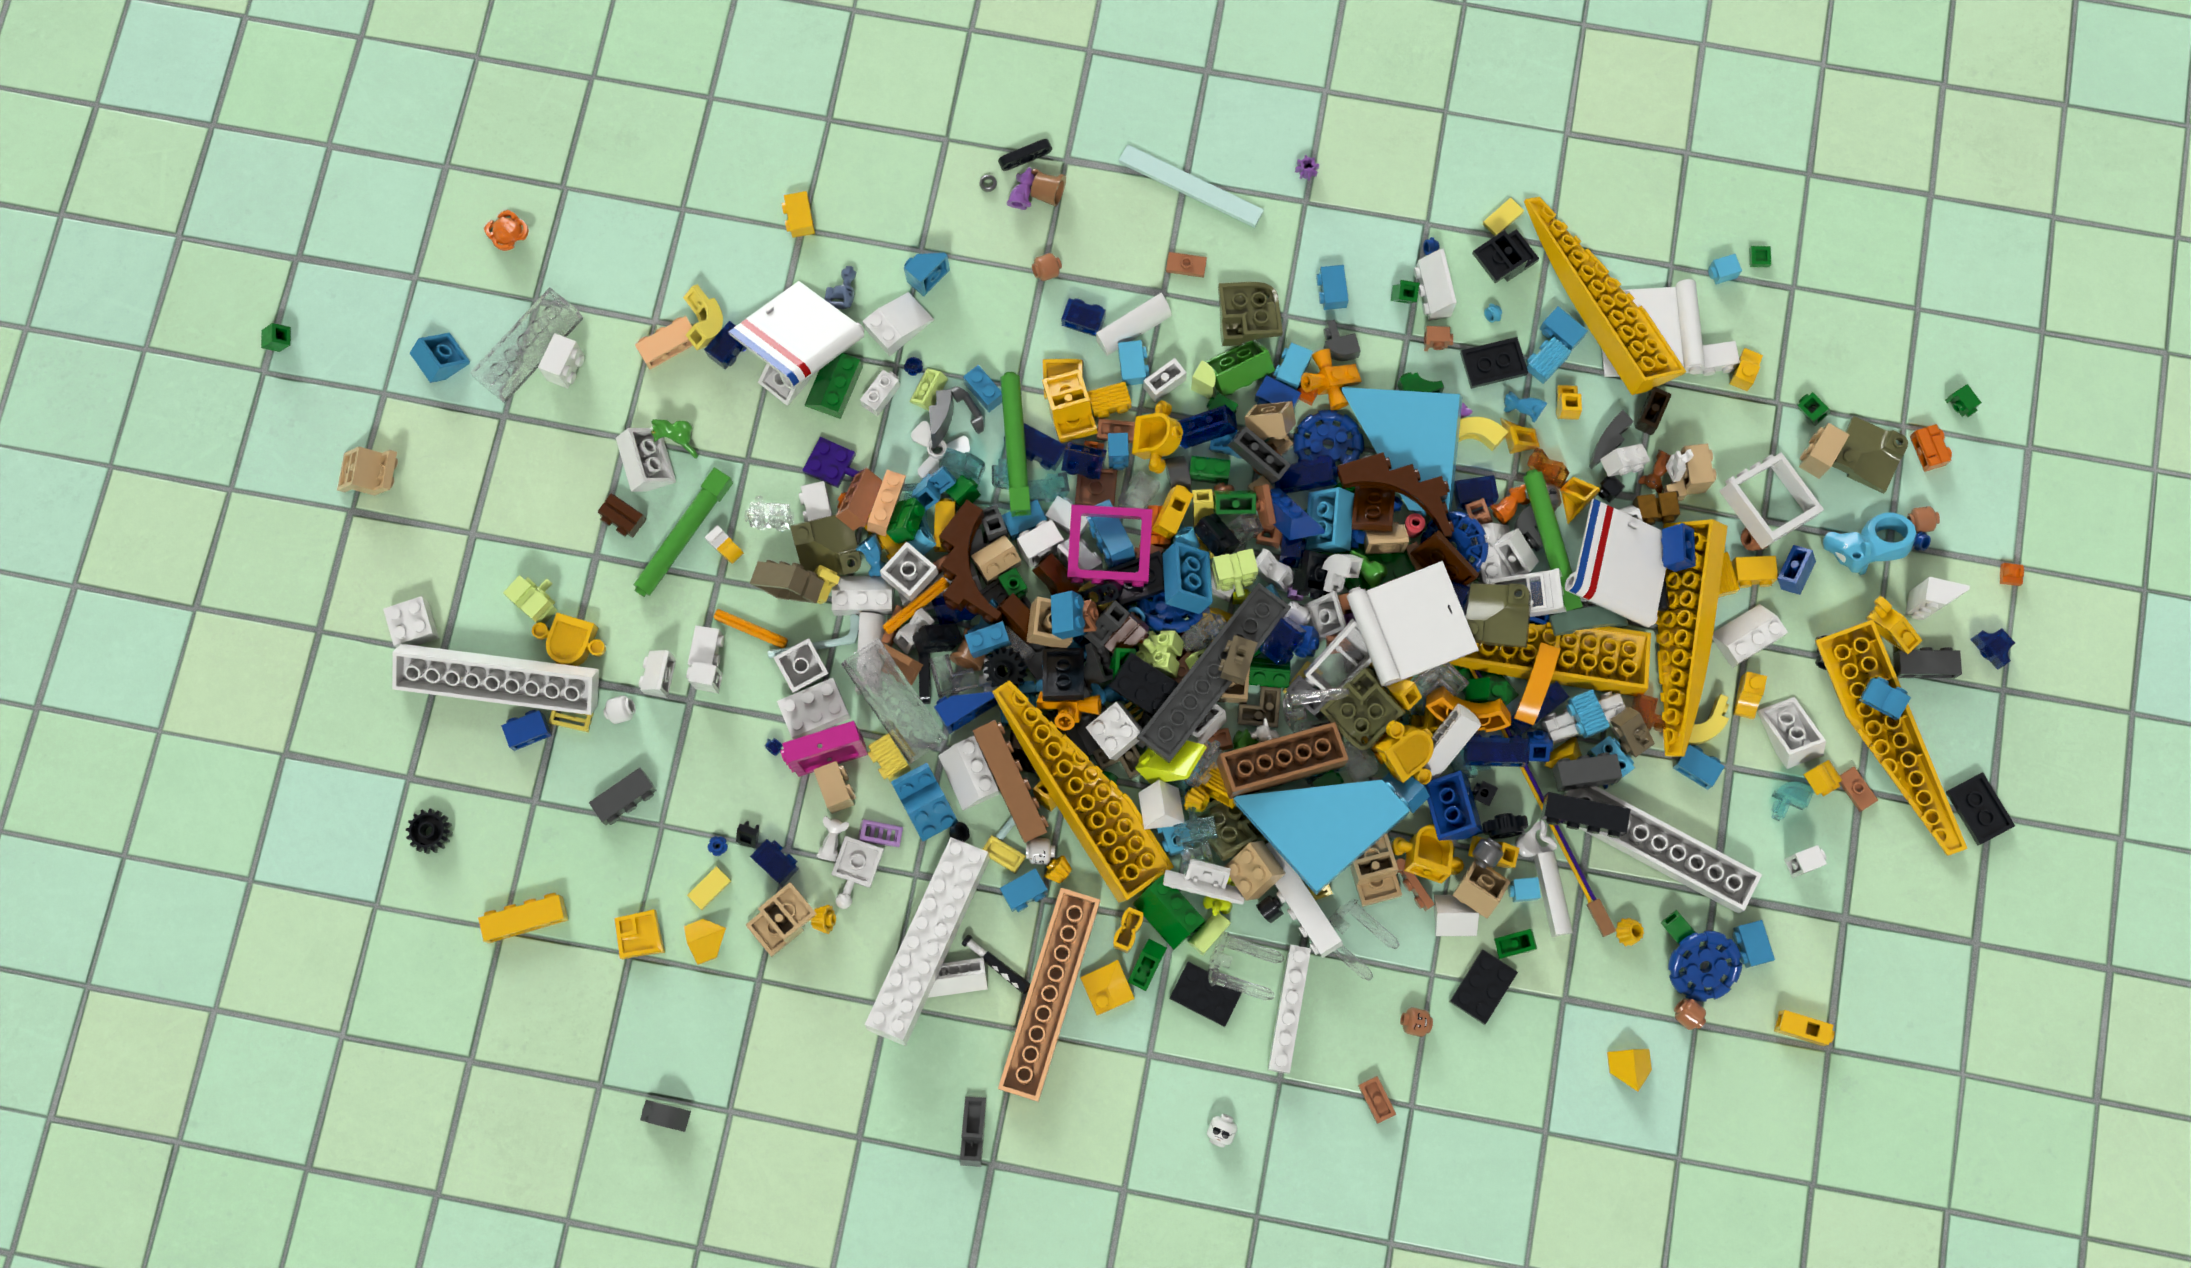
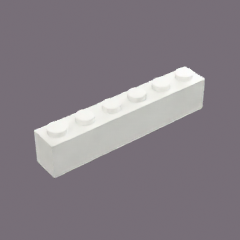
[1266,842,1343,958]
[1268,945,1311,1074]

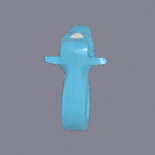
[1822,512,1916,575]

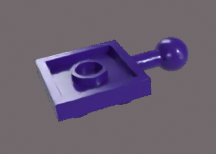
[802,437,862,488]

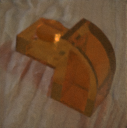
[1527,448,1570,489]
[1631,693,1666,732]

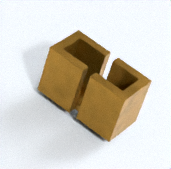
[1633,492,1680,525]

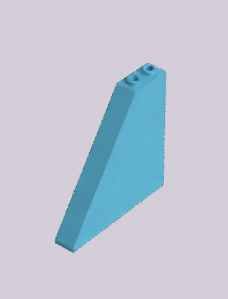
[1342,387,1463,517]
[1233,780,1410,895]

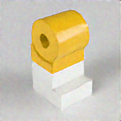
[705,525,744,564]

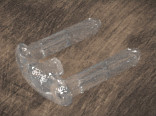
[1283,687,1349,733]
[1328,899,1399,980]
[1208,932,1284,1000]

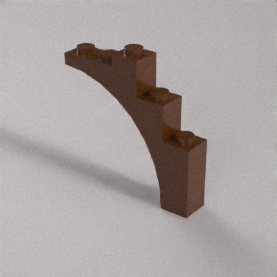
[1337,452,1454,540]
[939,500,1003,625]

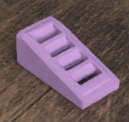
[858,819,903,848]

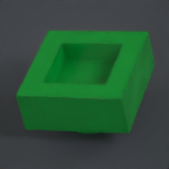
[1749,246,1771,267]

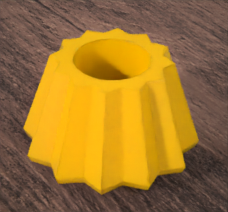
[1184,784,1210,812]
[1044,855,1072,884]
[811,905,836,934]
[1615,918,1644,947]

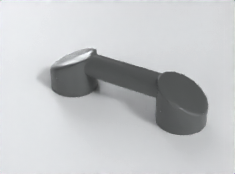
[951,386,984,434]

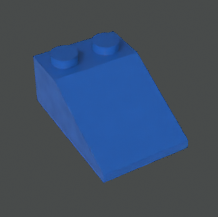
[934,692,998,734]

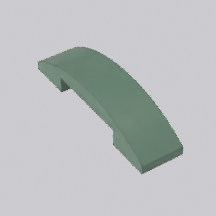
[1549,606,1628,636]

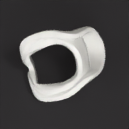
[1515,820,1557,857]

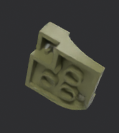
[1218,282,1283,346]
[1832,416,1908,494]
[790,514,861,576]
[1465,583,1531,648]
[1320,668,1406,750]
[1193,794,1268,861]

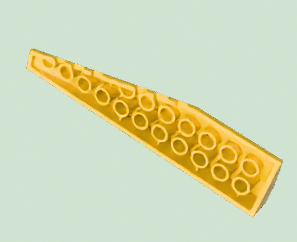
[1524,197,1686,395]
[1655,519,1728,757]
[1815,619,1968,856]
[1447,622,1651,697]
[992,680,1174,903]

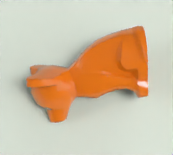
[1490,484,1530,525]

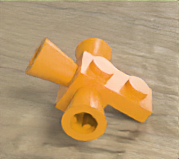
[1301,349,1362,410]
[1036,691,1101,731]

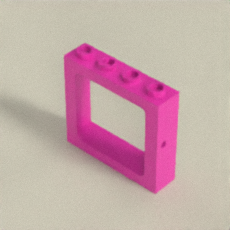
[1067,504,1152,587]
[780,721,868,777]

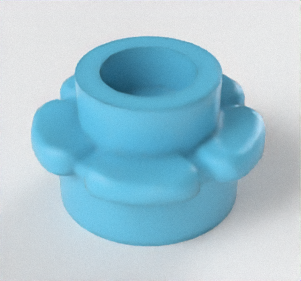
[1484,304,1502,323]

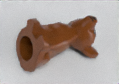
[1638,450,1671,494]

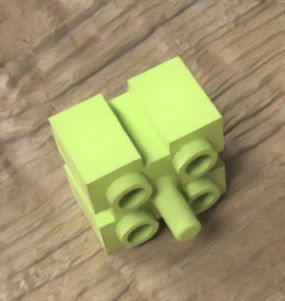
[1211,548,1259,597]
[503,575,557,624]
[1136,631,1184,678]

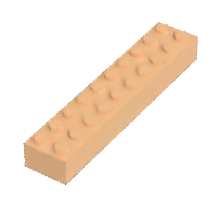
[998,888,1101,1102]

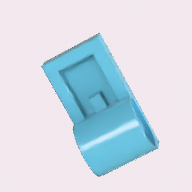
[908,517,936,556]
[1173,522,1200,548]

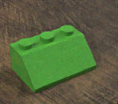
[1205,340,1275,396]

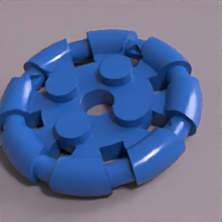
[1293,410,1364,478]
[1420,511,1488,573]
[1137,592,1208,633]
[1668,931,1742,1002]

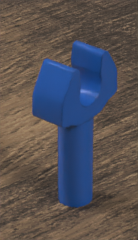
[1351,529,1365,549]

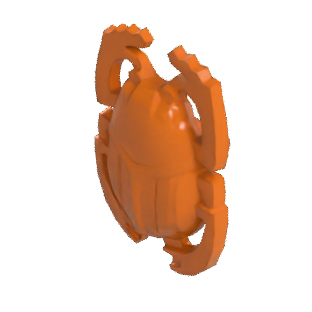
[484,210,529,251]

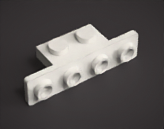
[1163,859,1245,905]

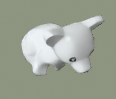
[1251,718,1280,743]
[816,816,849,861]

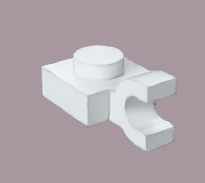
[1665,449,1694,482]

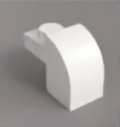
[1256,548,1294,592]
[1322,554,1363,593]
[893,608,935,654]

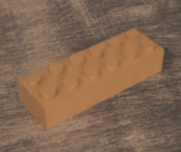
[972,720,1049,843]
[1216,722,1349,799]

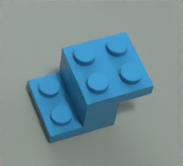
[891,763,958,842]

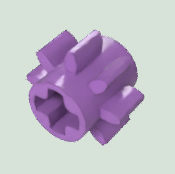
[1295,155,1319,181]

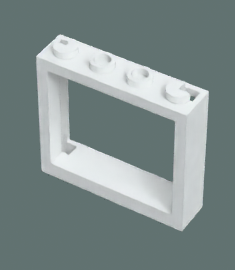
[1719,452,1824,549]

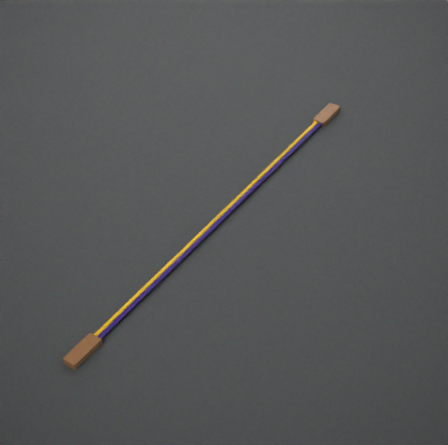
[1405,542,1616,937]

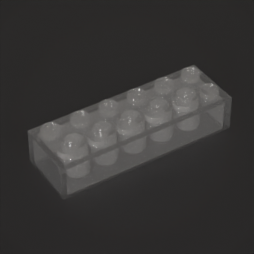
[470,287,583,404]
[841,638,947,764]

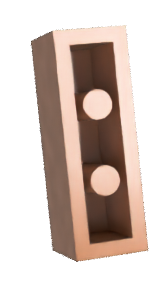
[836,467,882,531]

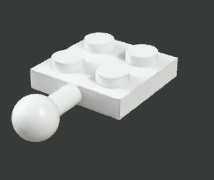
[831,836,884,909]

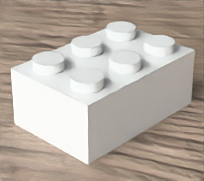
[777,678,851,740]

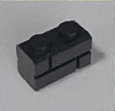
[1194,513,1240,556]
[912,623,962,654]

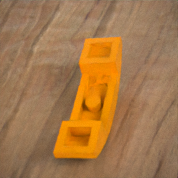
[1514,642,1560,725]

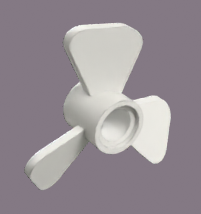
[911,421,970,479]

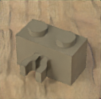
[1218,635,1258,685]
[1610,707,1655,757]

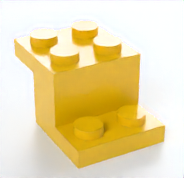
[1042,369,1098,444]

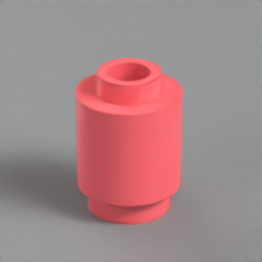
[1404,513,1425,538]

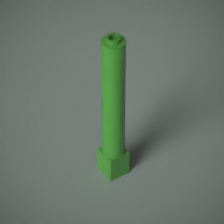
[1000,372,1031,517]
[633,467,733,597]
[1523,469,1583,611]

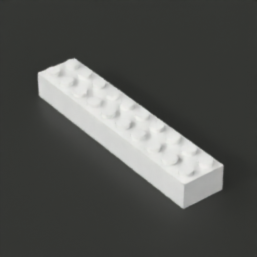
[392,644,599,715]
[1564,786,1762,913]
[865,837,990,1046]

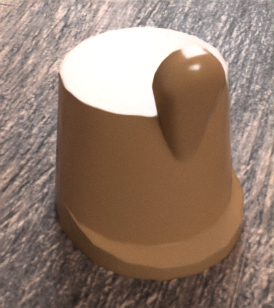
[1031,169,1066,206]
[949,628,987,671]

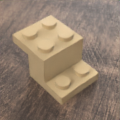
[337,447,398,496]
[1350,833,1402,907]
[746,882,817,957]

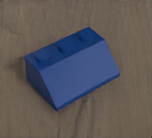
[1270,488,1325,540]
[1424,770,1484,841]

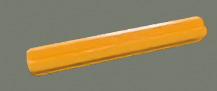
[882,577,949,634]
[713,609,788,648]

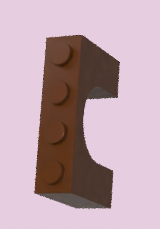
[996,553,1083,645]

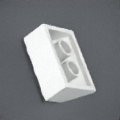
[1414,248,1457,321]
[616,428,676,492]
[1472,523,1518,584]
[832,576,894,616]
[1905,577,1970,620]
[1712,604,1788,668]
[938,736,1000,811]

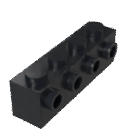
[1541,792,1631,838]

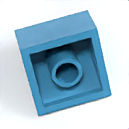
[904,253,950,297]
[410,333,470,383]

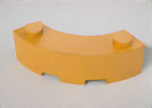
[1426,685,1511,732]

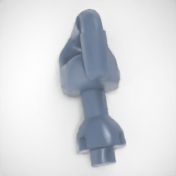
[824,266,856,309]

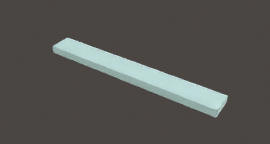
[1119,144,1264,228]

